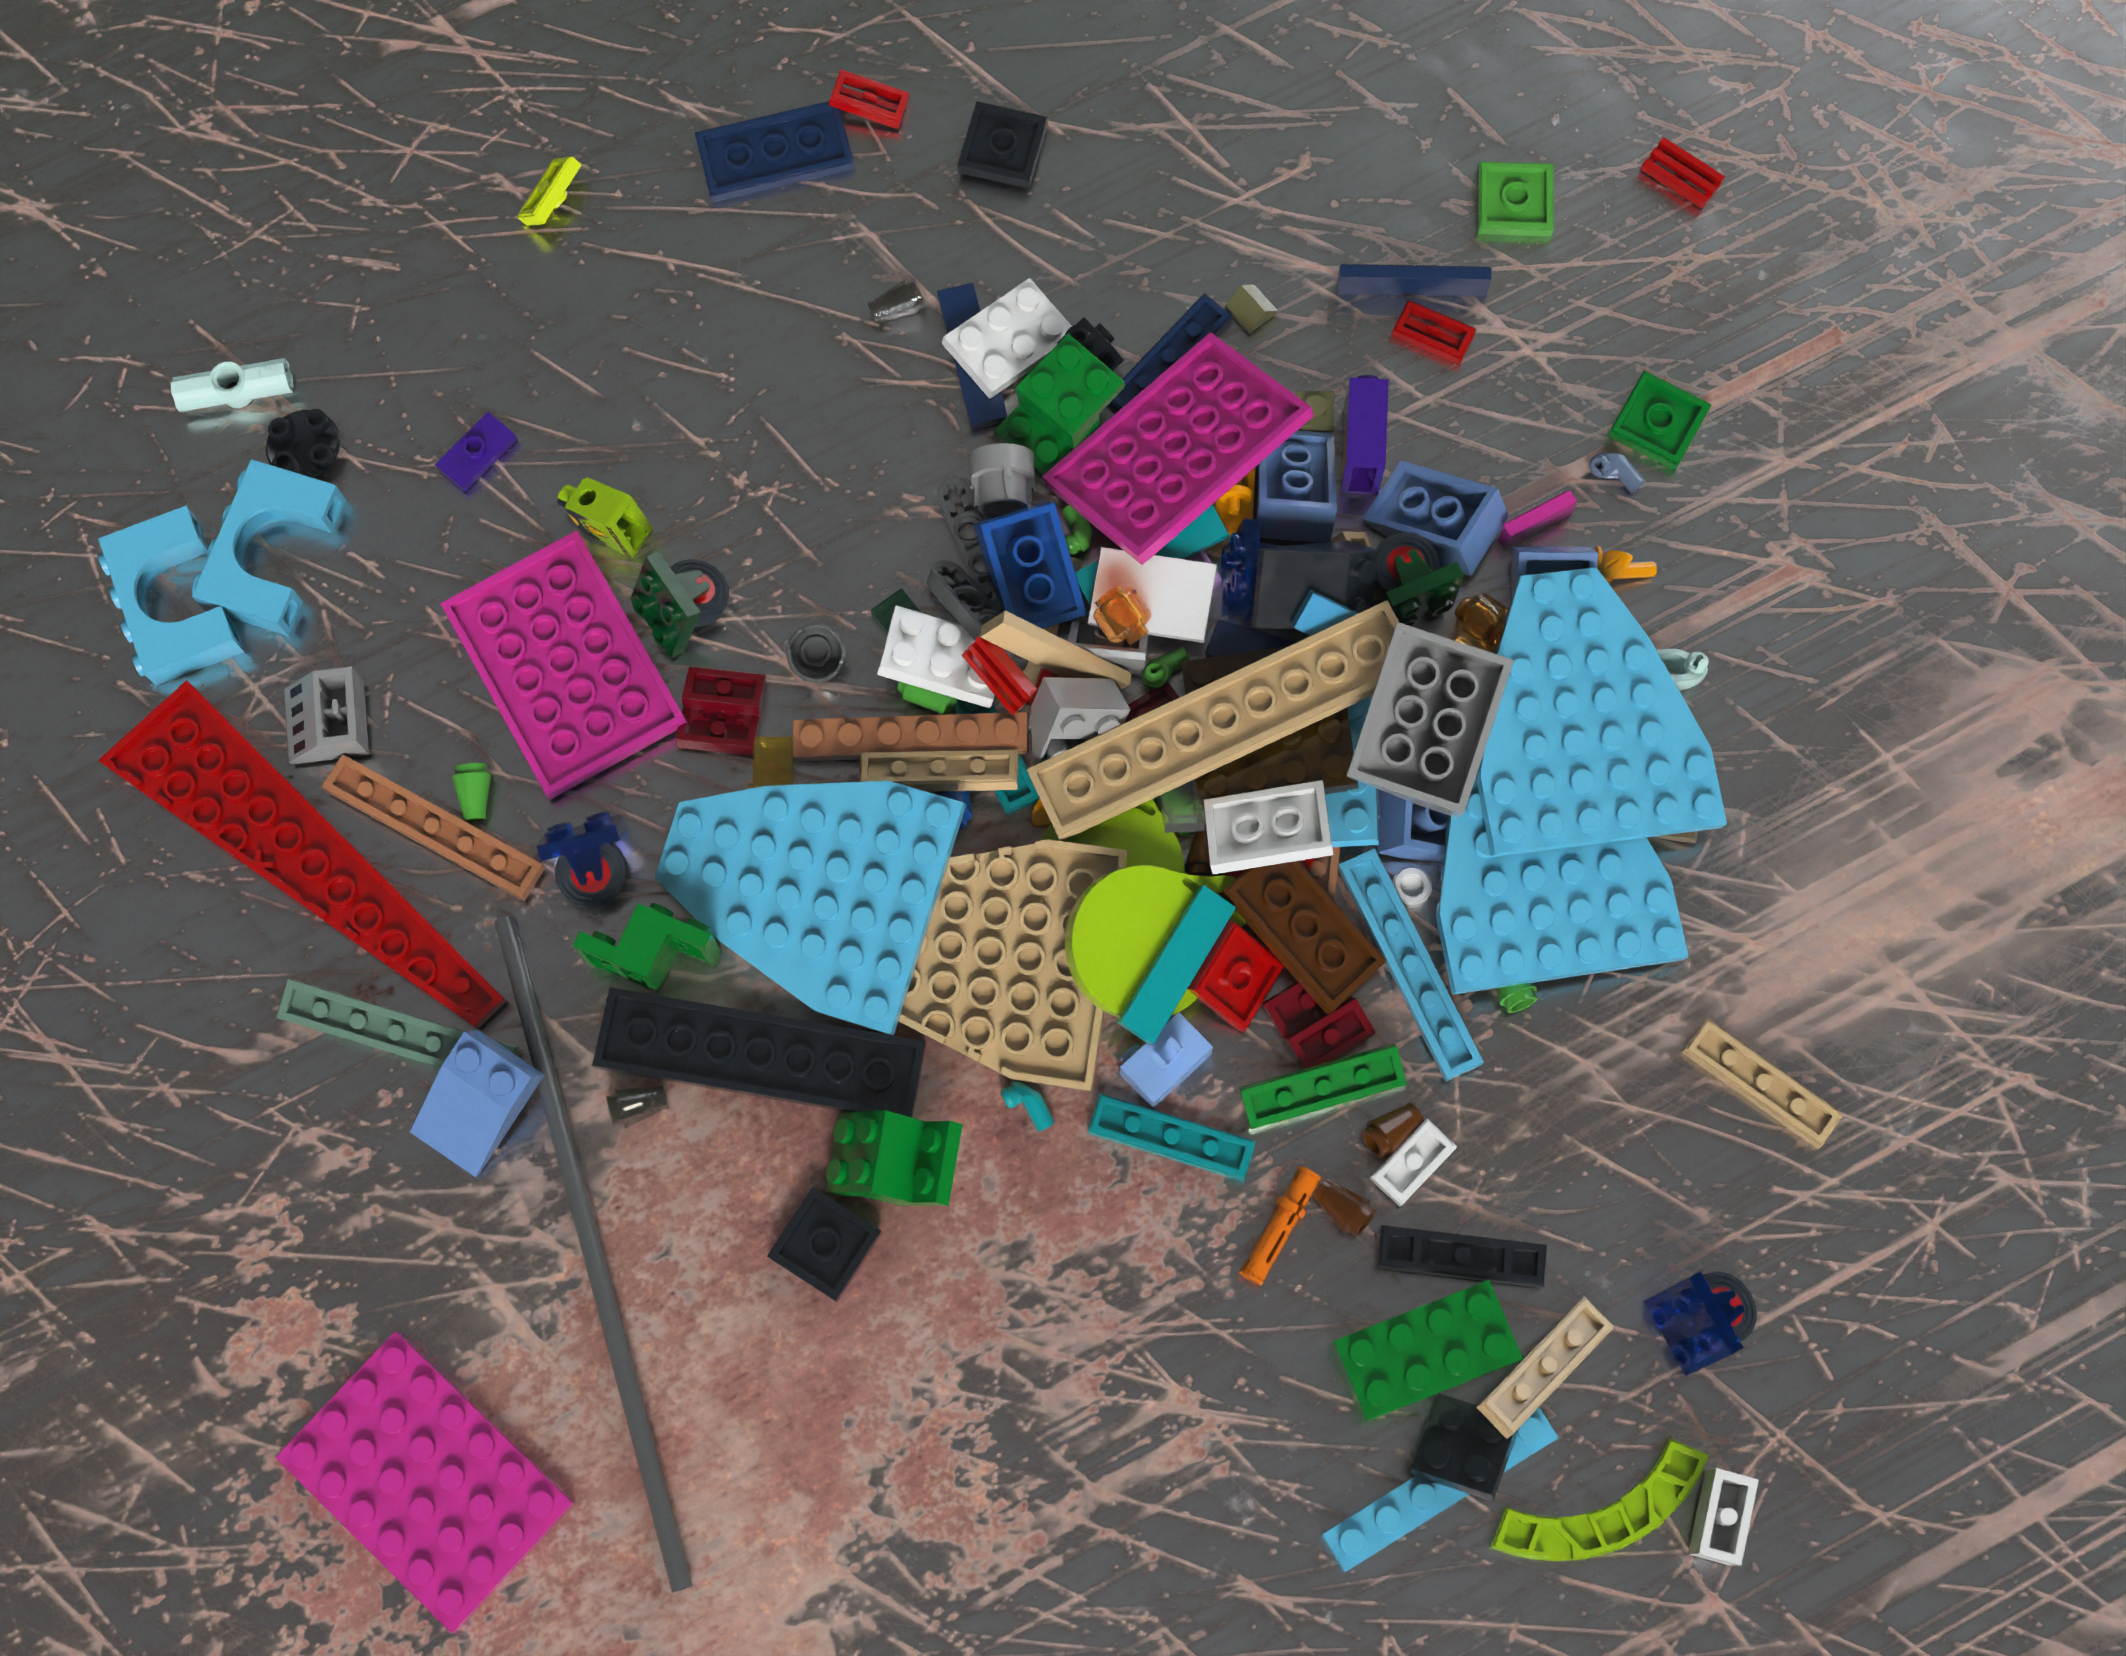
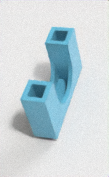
[192,459,346,636]
[98,505,245,686]

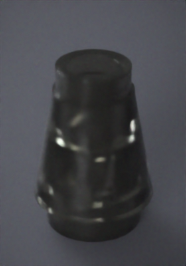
[868,279,926,324]
[606,1085,668,1129]

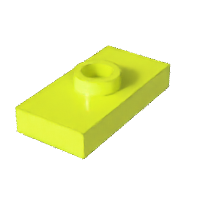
[517,156,582,226]

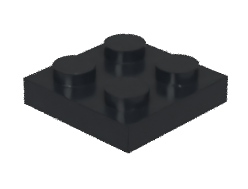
[957,101,1048,188]
[767,1187,883,1302]
[1410,1394,1520,1501]

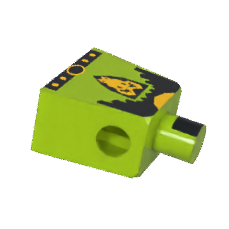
[557,477,653,560]

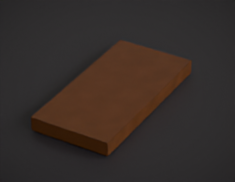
[1221,861,1386,1015]

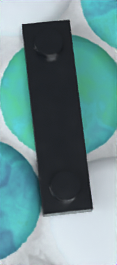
[1376,1225,1547,1288]

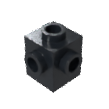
[1057,317,1124,371]

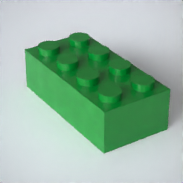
[1330,1279,1523,1424]

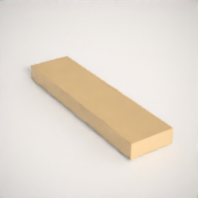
[980,611,1131,690]
[859,749,1019,792]
[1682,1018,1844,1149]
[1476,1296,1614,1439]

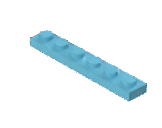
[1338,848,1484,1082]
[1321,1407,1559,1572]

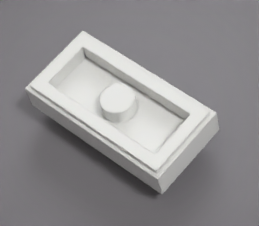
[1370,1119,1457,1207]

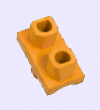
[1214,468,1255,538]

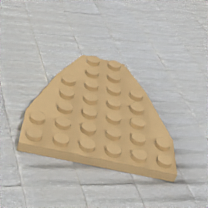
[898,839,1128,1092]

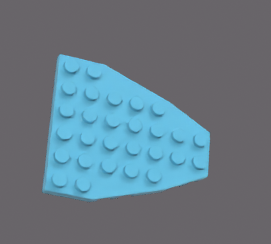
[1476,567,1727,857]
[1436,763,1689,995]
[654,781,966,1035]

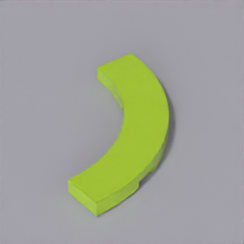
[1490,1438,1709,1561]

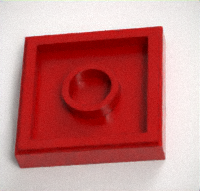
[1187,920,1284,1032]

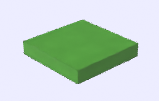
[1477,161,1554,237]

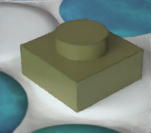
[1295,391,1334,432]

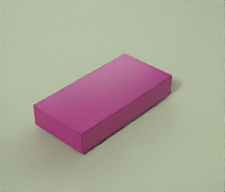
[1498,491,1577,550]

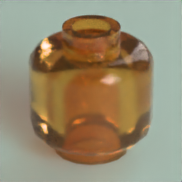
[1093,584,1152,645]
[1455,593,1509,651]

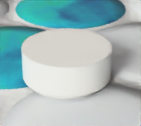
[1392,866,1432,908]

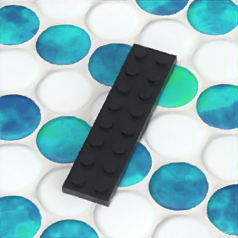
[592,987,927,1118]

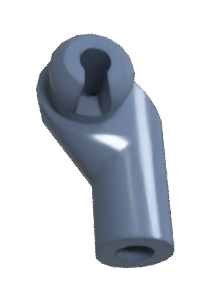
[1589,453,1645,493]

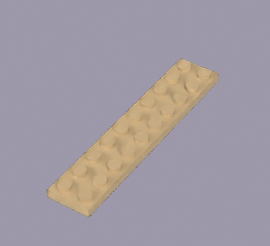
[1026,601,1399,841]

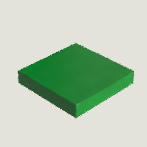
[1607,370,1712,471]

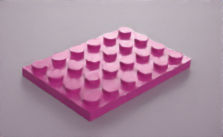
[1042,332,1314,565]
[440,530,687,800]
[275,1331,574,1633]

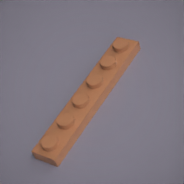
[793,712,1029,762]
[321,754,545,902]

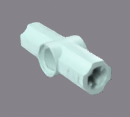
[170,358,294,412]

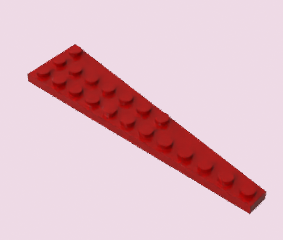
[98,680,507,1030]

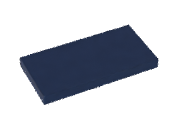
[695,101,855,203]

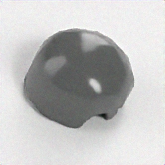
[786,623,845,683]

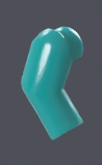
[1000,1081,1055,1132]

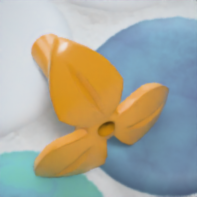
[1594,545,1657,584]

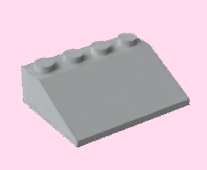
[1346,622,1514,818]

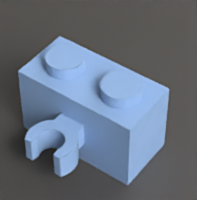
[1120,1012,1213,1109]

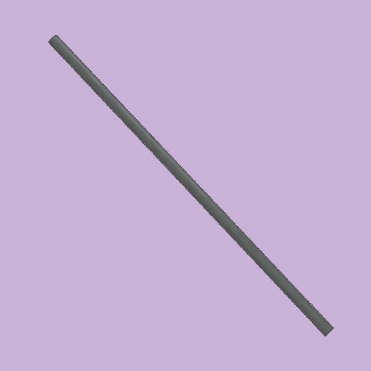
[495,916,693,1593]

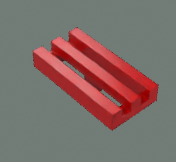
[829,69,910,130]
[1640,137,1725,209]
[1391,299,1477,366]
[961,635,1038,715]

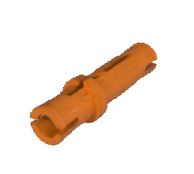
[1239,1165,1322,1286]

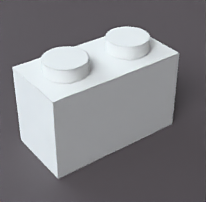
[1688,1468,1759,1566]

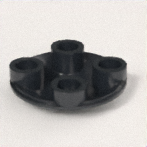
[266,409,340,478]

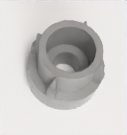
[969,443,1035,517]

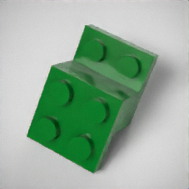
[993,334,1125,477]
[573,903,722,994]
[825,1110,963,1206]

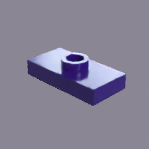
[435,411,518,492]

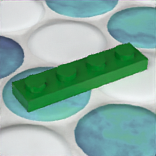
[1239,1043,1407,1129]

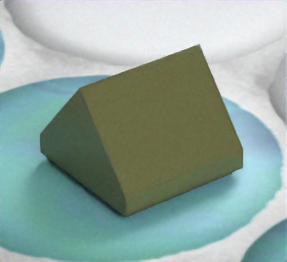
[1225,284,1278,334]

